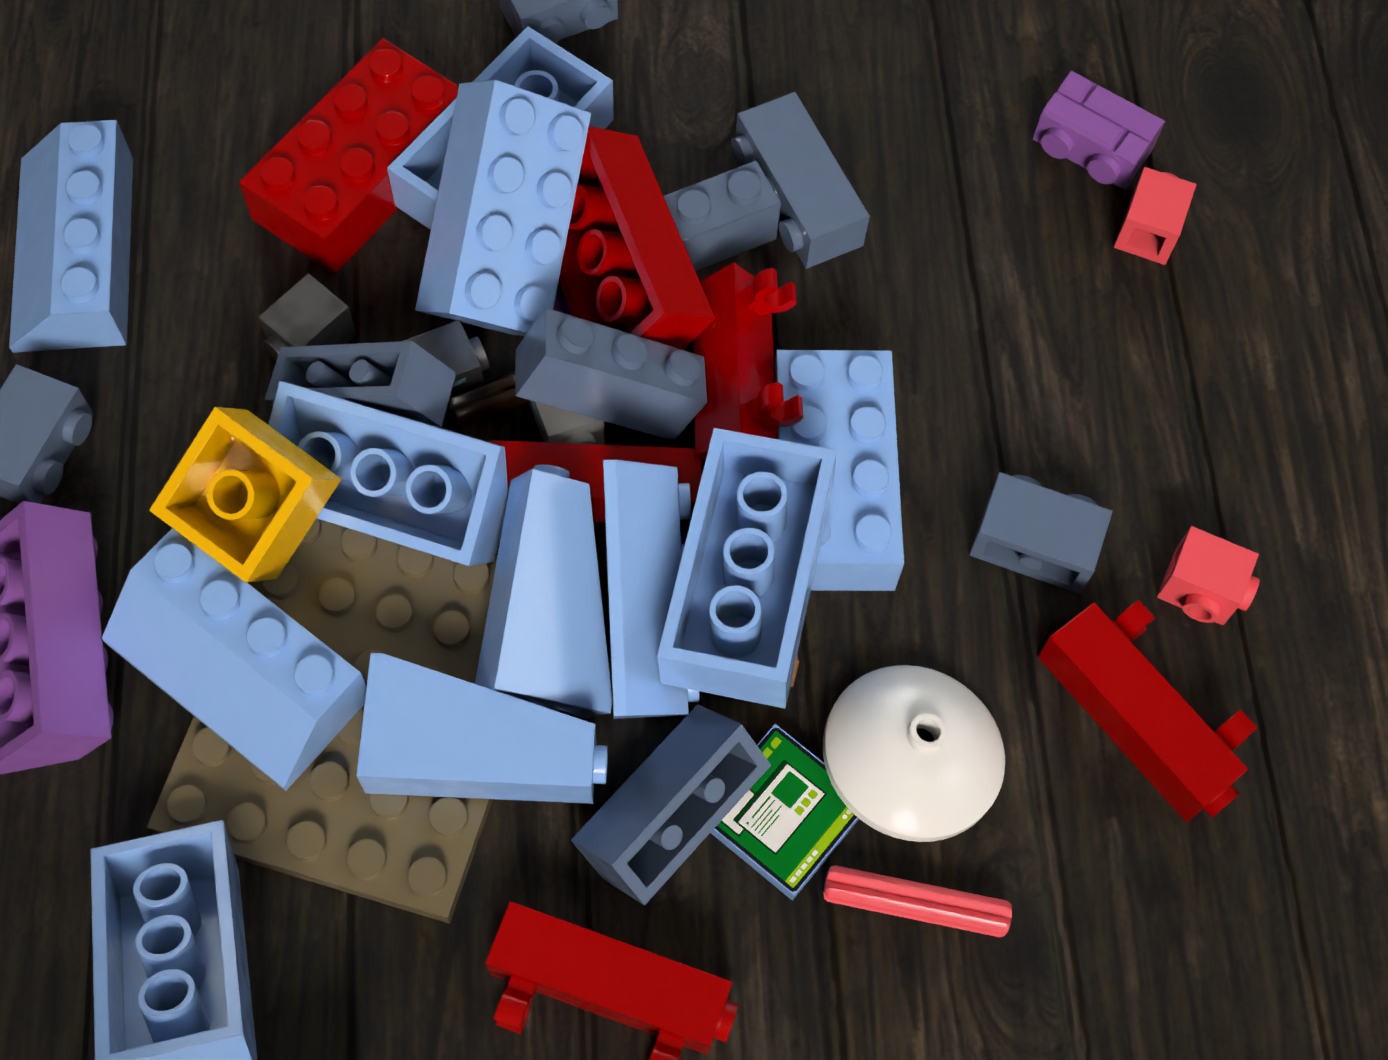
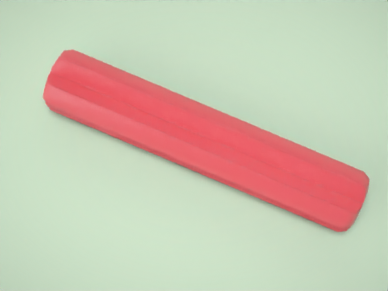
[823,865,1012,937]

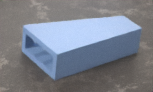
[475,465,613,718]
[356,653,608,804]

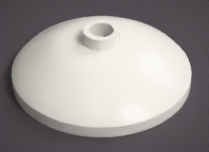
[823,665,1005,842]

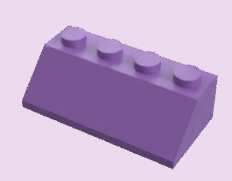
[0,501,114,775]

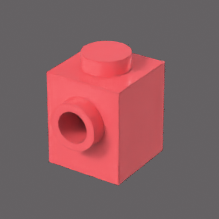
[1157,526,1260,625]

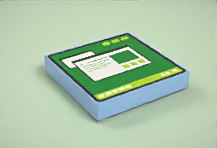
[711,724,859,901]

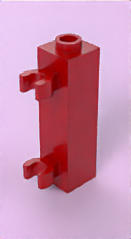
[693,262,803,461]
[489,440,703,526]
[1038,600,1258,823]
[485,901,739,1060]

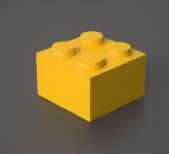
[149,407,342,583]

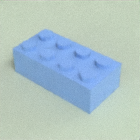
[387,26,614,230]
[415,79,591,336]
[774,350,904,591]
[657,428,837,709]
[91,820,257,1060]

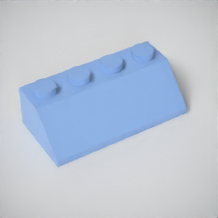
[9,120,133,353]
[268,381,508,566]
[603,460,700,719]
[101,528,367,791]

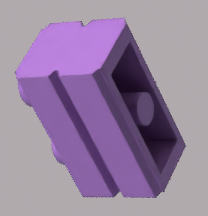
[1033,71,1165,190]

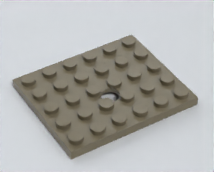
[147,518,497,924]

